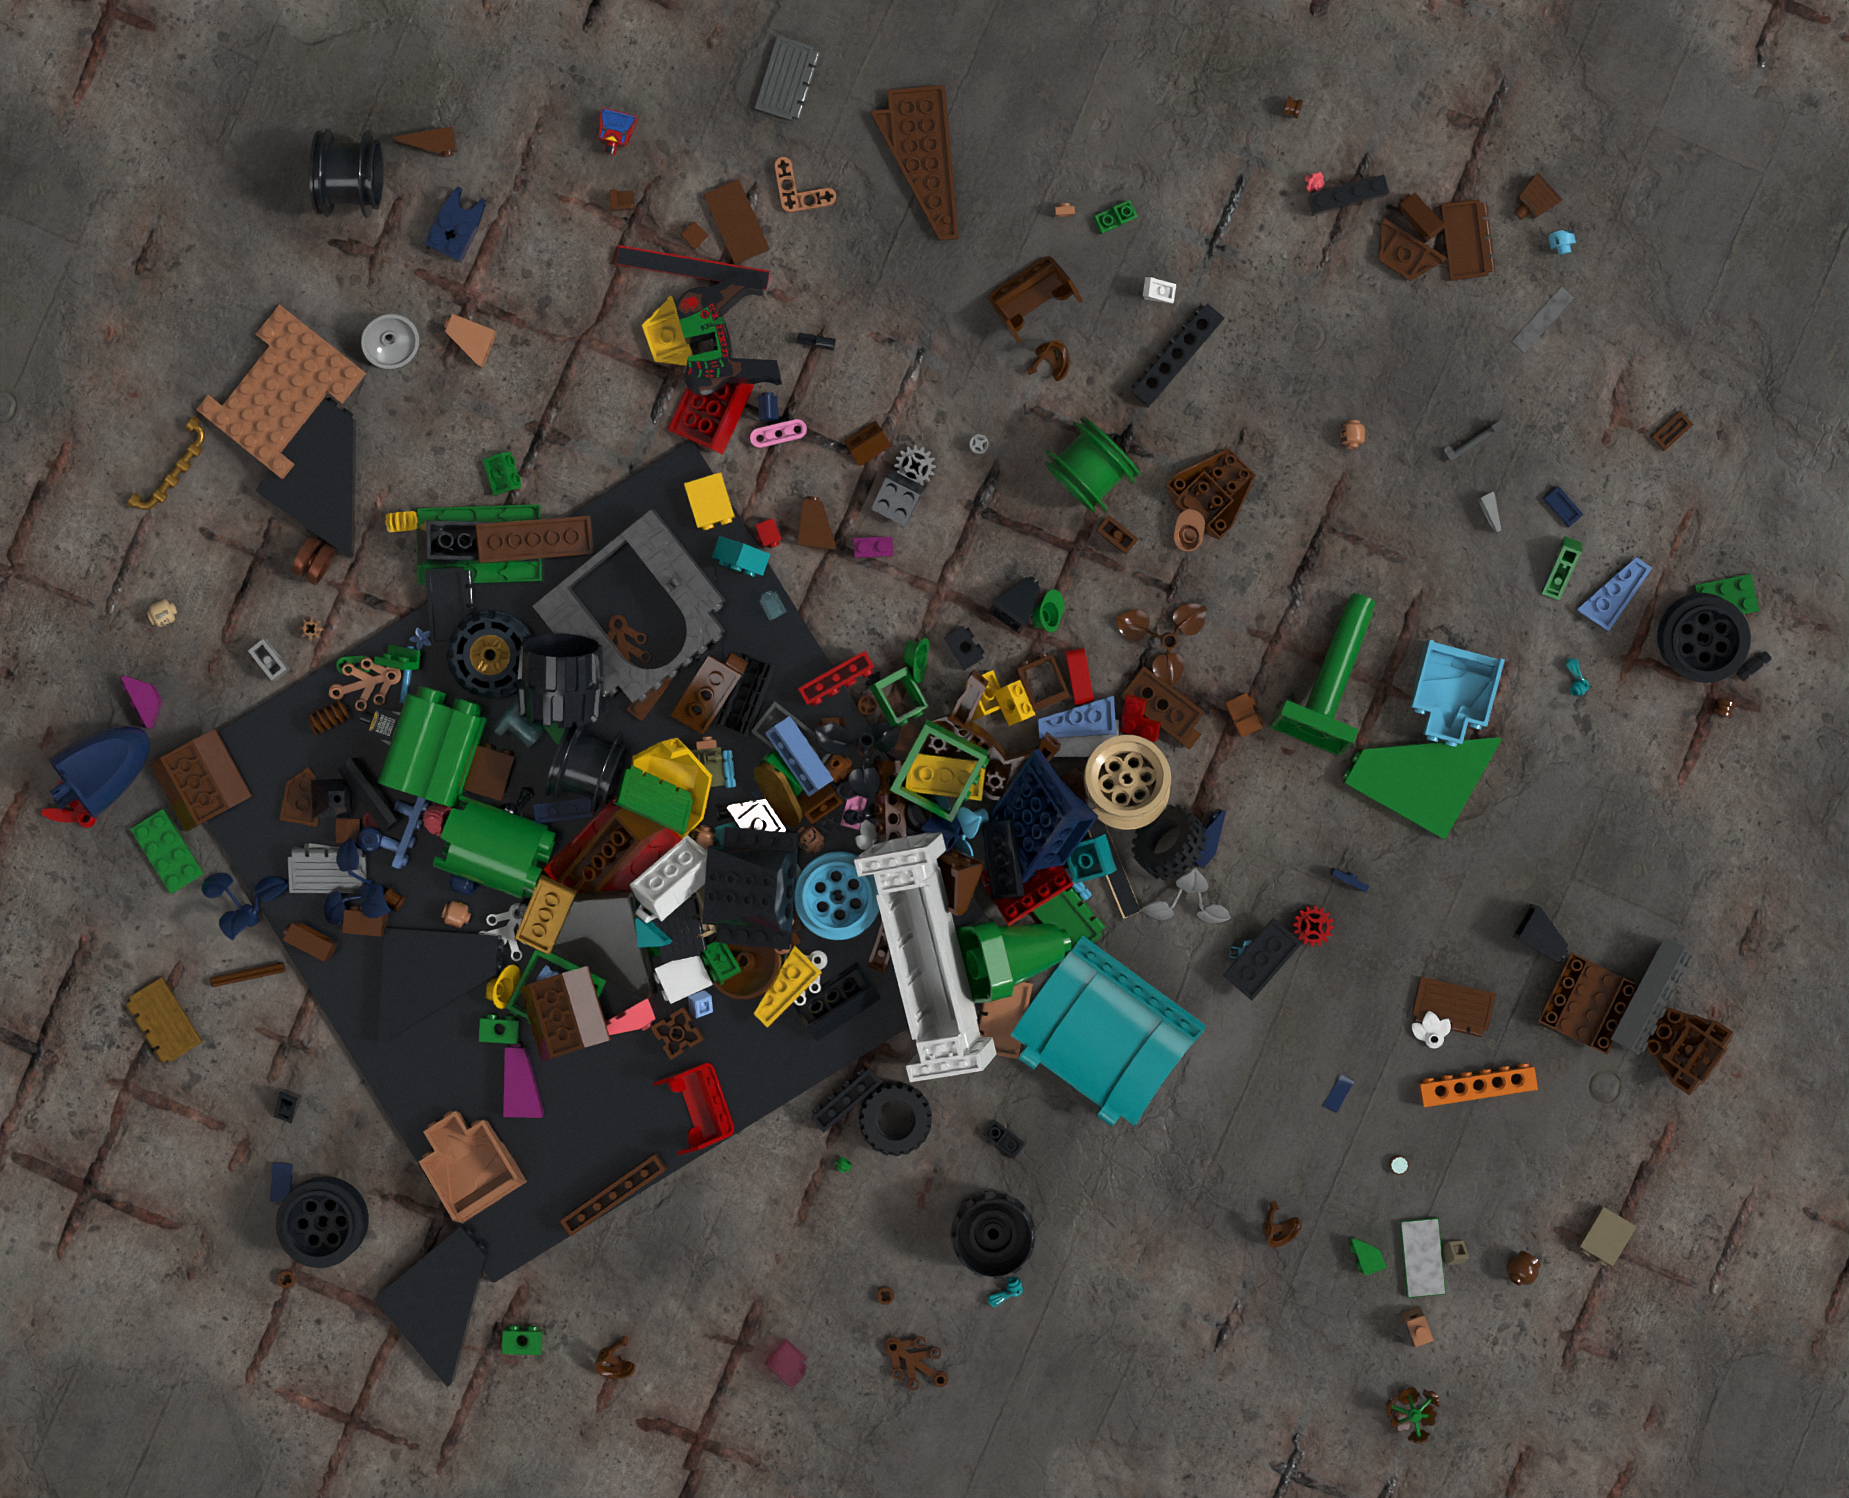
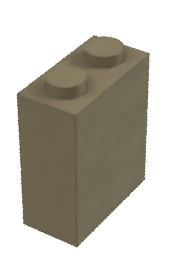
[1577,1205,1636,1266]

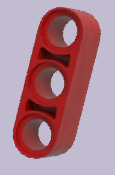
[1065,648,1094,706]

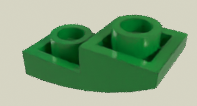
[1093,200,1138,235]

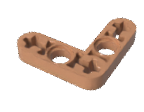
[775,157,837,213]

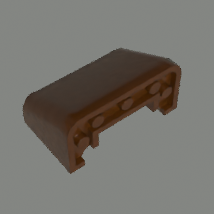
[937,848,983,915]

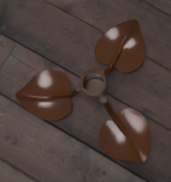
[1116,603,1207,687]

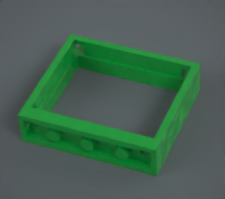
[890,720,989,822]
[506,949,608,1024]

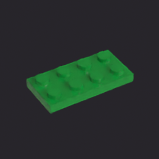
[130,809,205,894]

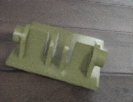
[690,747,725,787]

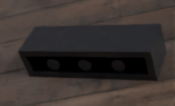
[1308,174,1389,216]

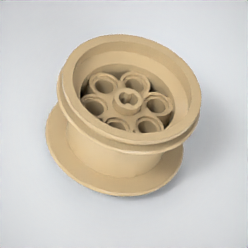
[1084,735,1171,830]

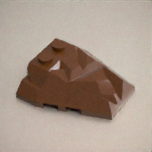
[1646,1007,1734,1096]

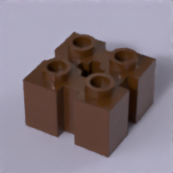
[650,1005,704,1060]

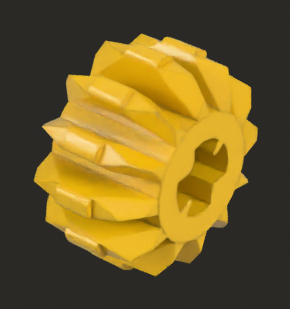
[385,511,418,532]

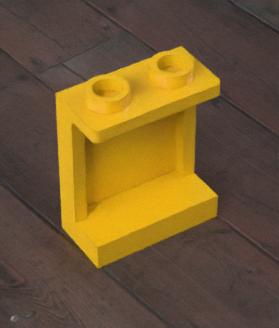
[684,472,735,531]

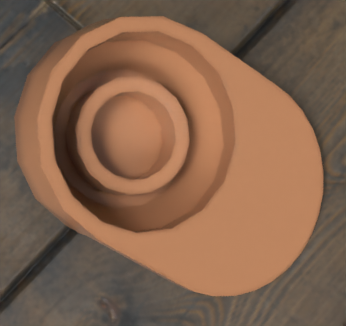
[1174,509,1205,552]

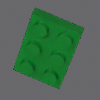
[1694,574,1759,623]

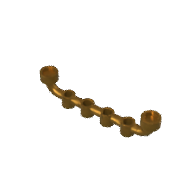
[127,416,205,510]

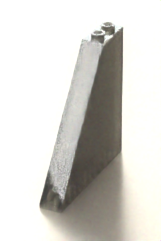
[518,889,657,1001]

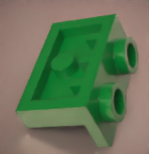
[482,452,522,496]
[374,645,420,670]
[700,940,741,985]

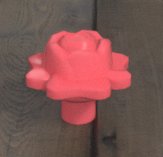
[1305,171,1324,193]

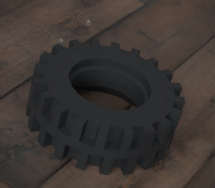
[1131,804,1207,880]

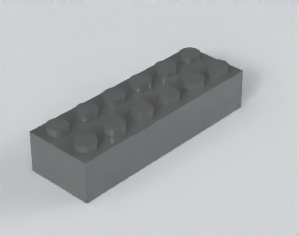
[1611,937,1693,1055]

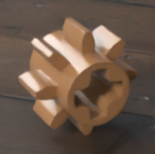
[299,617,325,641]

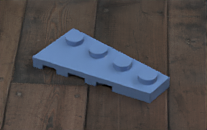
[1576,557,1652,632]

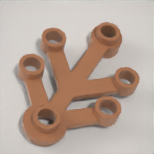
[329,657,401,711]

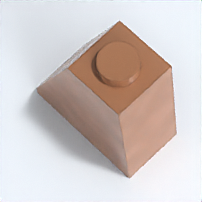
[444,314,497,368]

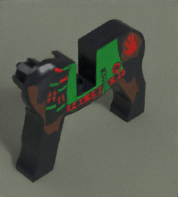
[677,271,782,396]

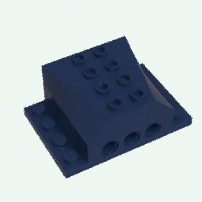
[988,749,1098,883]

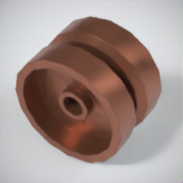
[291,536,336,585]

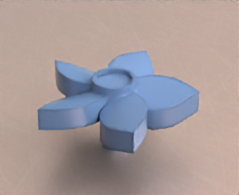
[409,628,431,650]

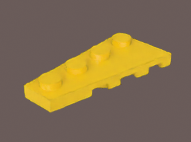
[754,946,822,1028]

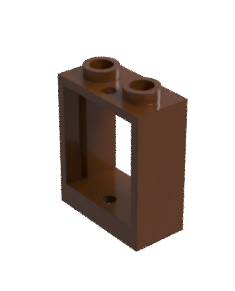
[1017,653,1070,712]
[283,921,339,962]

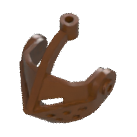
[1026,340,1070,381]
[1262,1201,1302,1247]
[595,1336,636,1379]

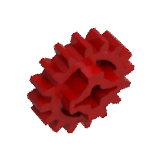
[1292,905,1335,947]

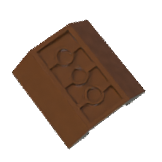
[150,729,252,832]
[1538,952,1639,1055]
[520,966,611,1062]

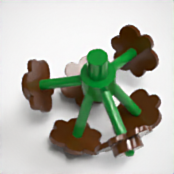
[1385,1387,1440,1444]

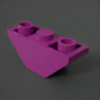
[121,676,163,729]

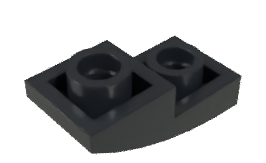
[982,1120,1026,1159]

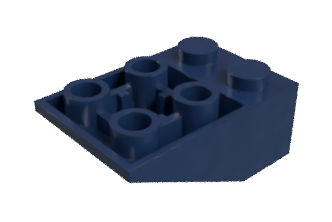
[1194,809,1226,868]

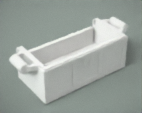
[630,835,707,923]

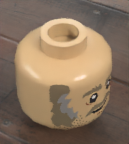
[147,599,177,627]

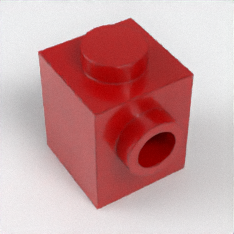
[755,518,782,549]

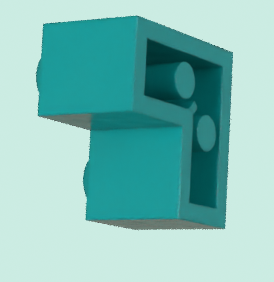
[712,536,771,577]

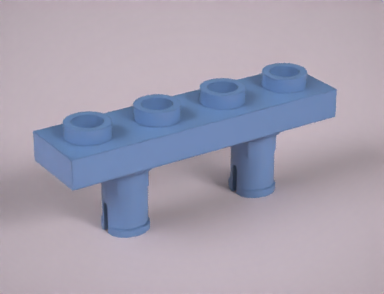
[380,797,430,869]

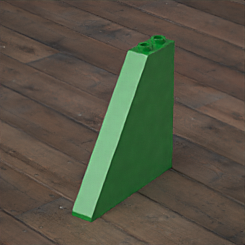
[1342,737,1502,840]

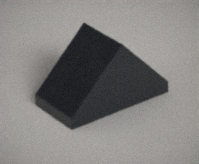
[274,1089,302,1123]

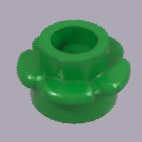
[835,1156,852,1173]

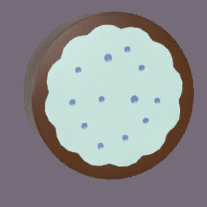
[1389,1155,1409,1175]

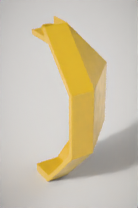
[631,738,712,839]

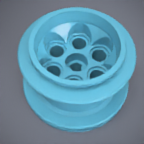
[794,851,879,940]

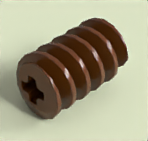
[308,699,352,736]

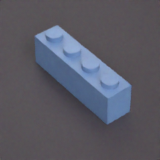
[765,716,834,796]

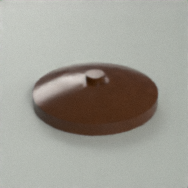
[707,935,781,1000]

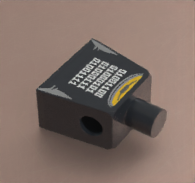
[359,707,401,746]

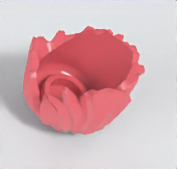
[423,803,454,837]

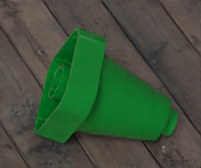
[955,921,1071,1003]

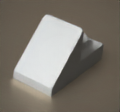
[1143,277,1176,303]

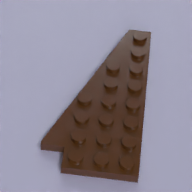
[871,85,959,241]

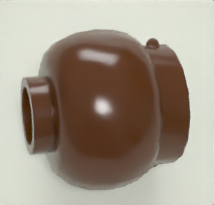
[1506,1251,1541,1286]

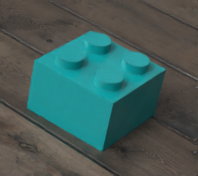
[1067,834,1117,884]

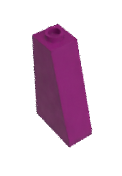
[503,1043,544,1118]

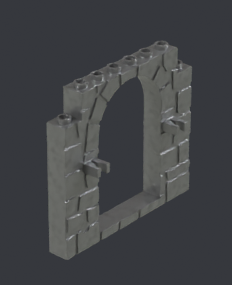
[533,510,726,703]

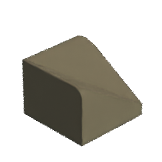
[1442,1240,1470,1265]

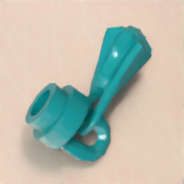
[1565,657,1589,697]
[987,1276,1023,1308]

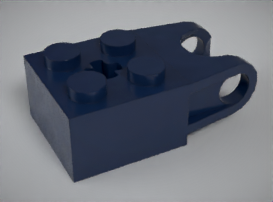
[424,186,486,263]

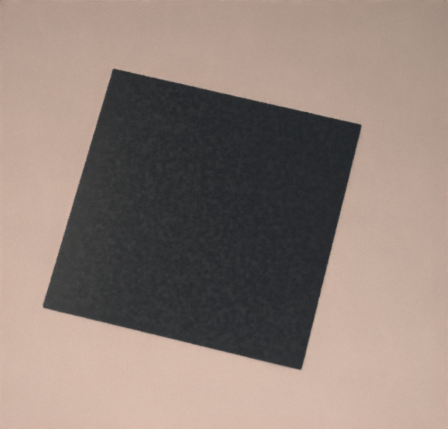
[207,441,989,1283]

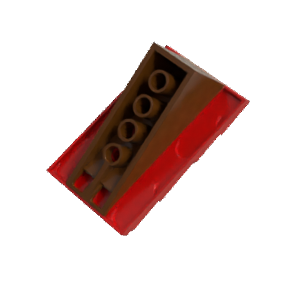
[543,796,682,926]

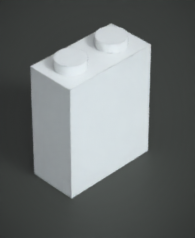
[653,955,713,1004]

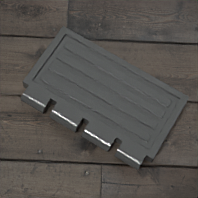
[755,35,820,121]
[288,848,367,893]

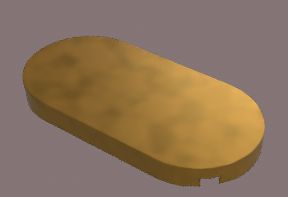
[754,763,803,827]

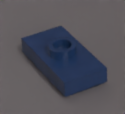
[1330,868,1369,892]

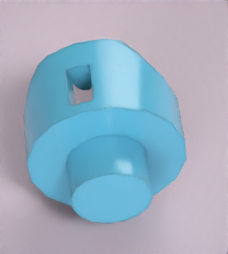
[1548,230,1576,255]

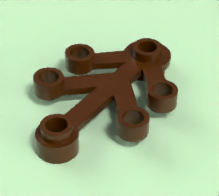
[607,615,652,663]
[884,1336,948,1391]

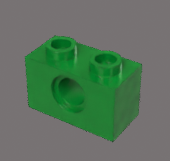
[479,1014,521,1044]
[502,1325,543,1355]

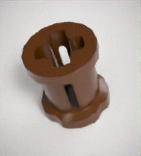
[384,887,407,912]

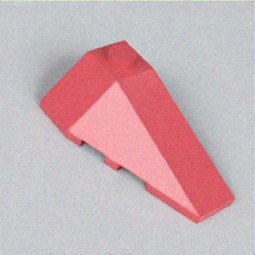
[605,999,656,1035]

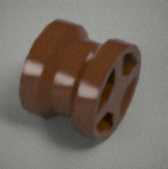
[1283,96,1303,119]
[858,696,877,715]
[1713,698,1736,719]

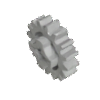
[894,445,936,486]

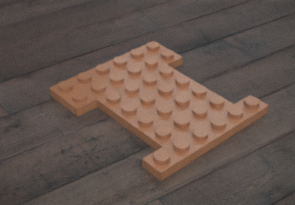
[196,304,367,479]

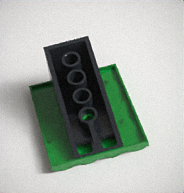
[416,504,542,585]

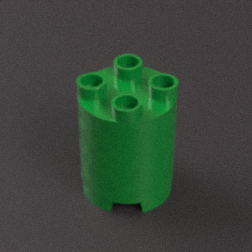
[433,795,556,899]

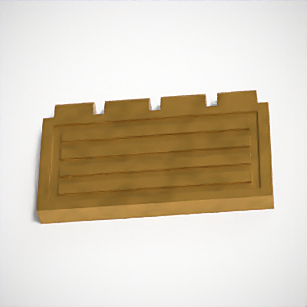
[125,977,203,1063]

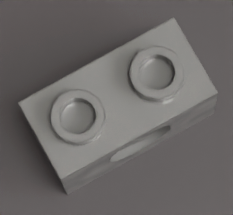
[248,639,291,681]

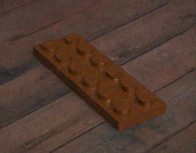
[475,516,594,564]

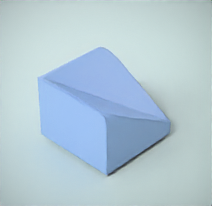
[688,990,713,1018]

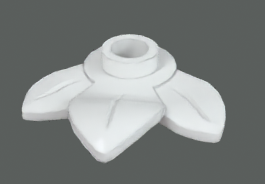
[855,820,877,850]
[1412,1011,1451,1048]

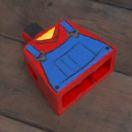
[599,107,638,156]

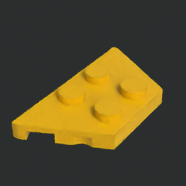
[642,296,693,366]

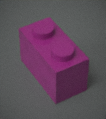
[854,537,893,558]

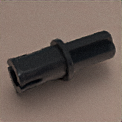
[797,333,836,351]

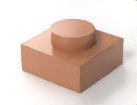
[1055,203,1075,217]
[696,736,717,750]

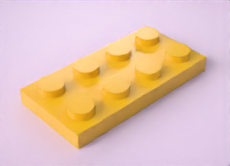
[905,753,986,801]

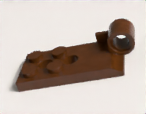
[670,652,748,735]
[1121,667,1205,750]

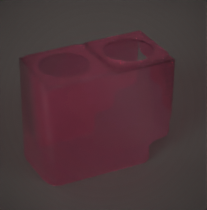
[765,1339,807,1389]

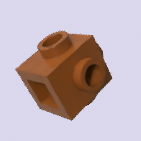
[824,755,853,787]

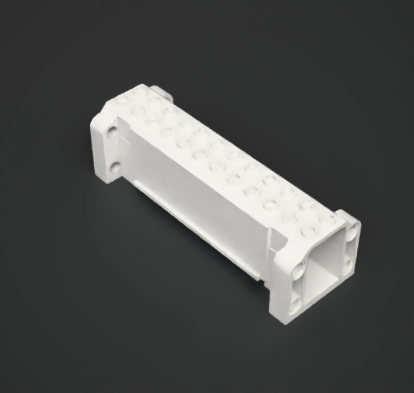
[854,832,997,1082]

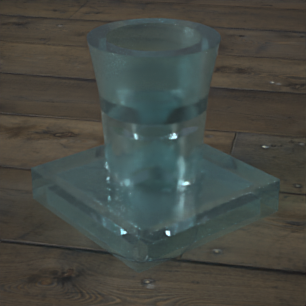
[494,697,545,748]

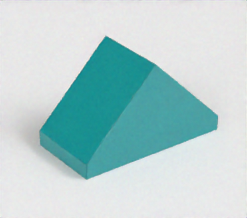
[635,917,673,948]

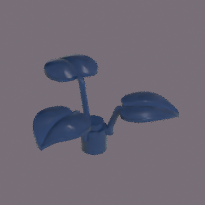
[324,838,391,924]
[201,873,289,941]

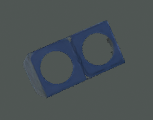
[921,814,964,853]

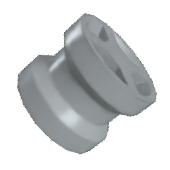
[969,434,989,454]

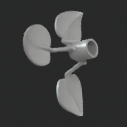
[1140,868,1231,923]

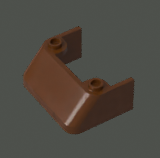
[988,256,1083,343]

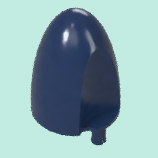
[48,726,150,819]

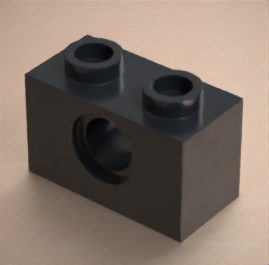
[944,626,985,671]

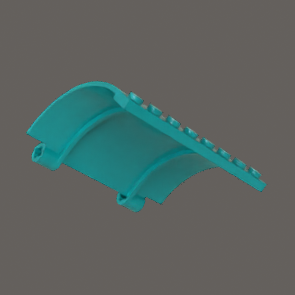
[1011,936,1207,1127]

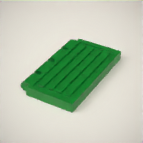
[615,765,693,835]
[1033,887,1105,953]

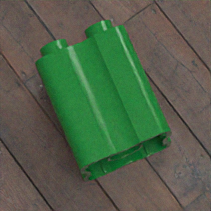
[378,686,488,807]

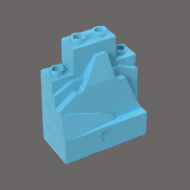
[1410,640,1505,747]

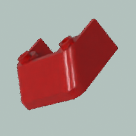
[653,1063,734,1155]

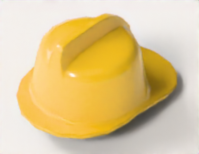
[485,965,521,1009]

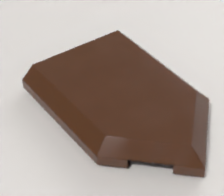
[279,767,319,827]

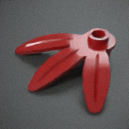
[40,781,97,828]

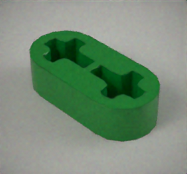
[336,656,373,674]

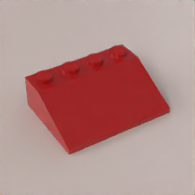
[667,382,755,455]

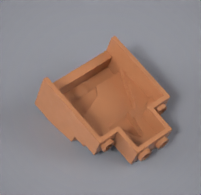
[419,1111,527,1223]

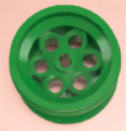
[1045,416,1141,513]

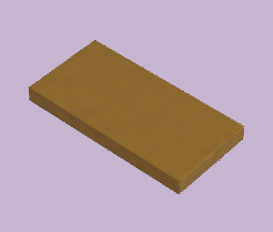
[515,875,577,955]

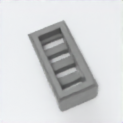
[1478,491,1501,533]

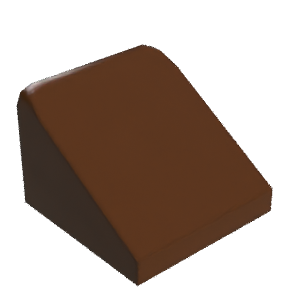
[681,221,709,250]

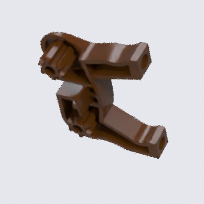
[924,669,1061,800]

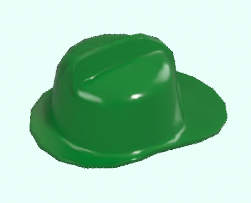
[1032,589,1065,633]
[903,638,929,683]

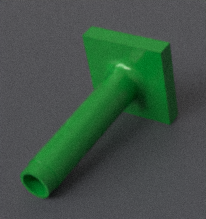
[1269,593,1376,756]

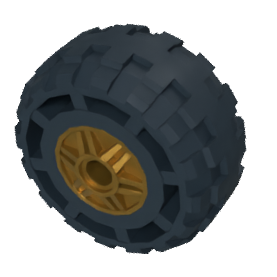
[446,610,532,699]

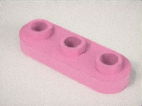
[750,419,807,448]

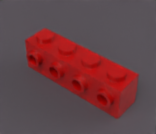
[798,651,875,707]

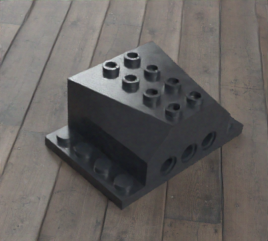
[702,827,799,950]

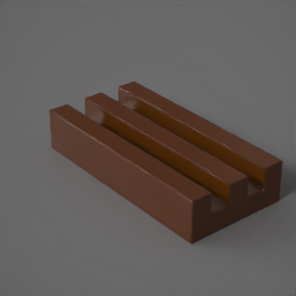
[1651,411,1694,451]

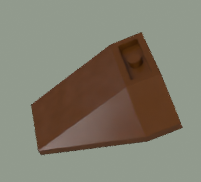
[1165,448,1256,540]

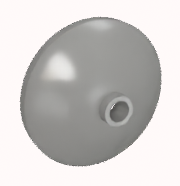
[361,313,419,369]

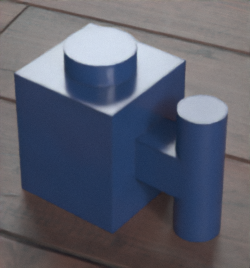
[758,392,779,421]

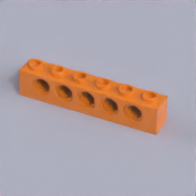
[1418,1063,1538,1107]

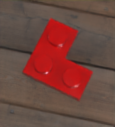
[1120,694,1161,742]

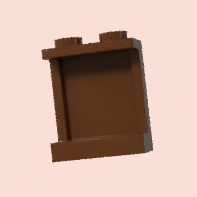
[464,743,516,801]

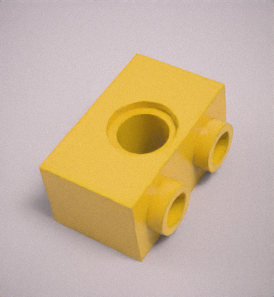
[993,680,1036,726]

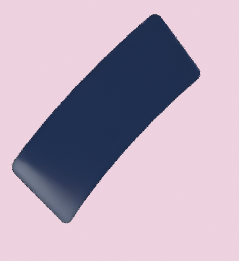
[1324,1075,1354,1113]

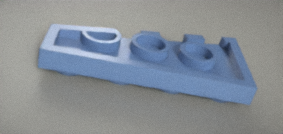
[1038,696,1116,739]

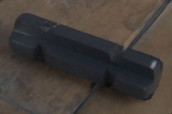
[1736,651,1772,681]

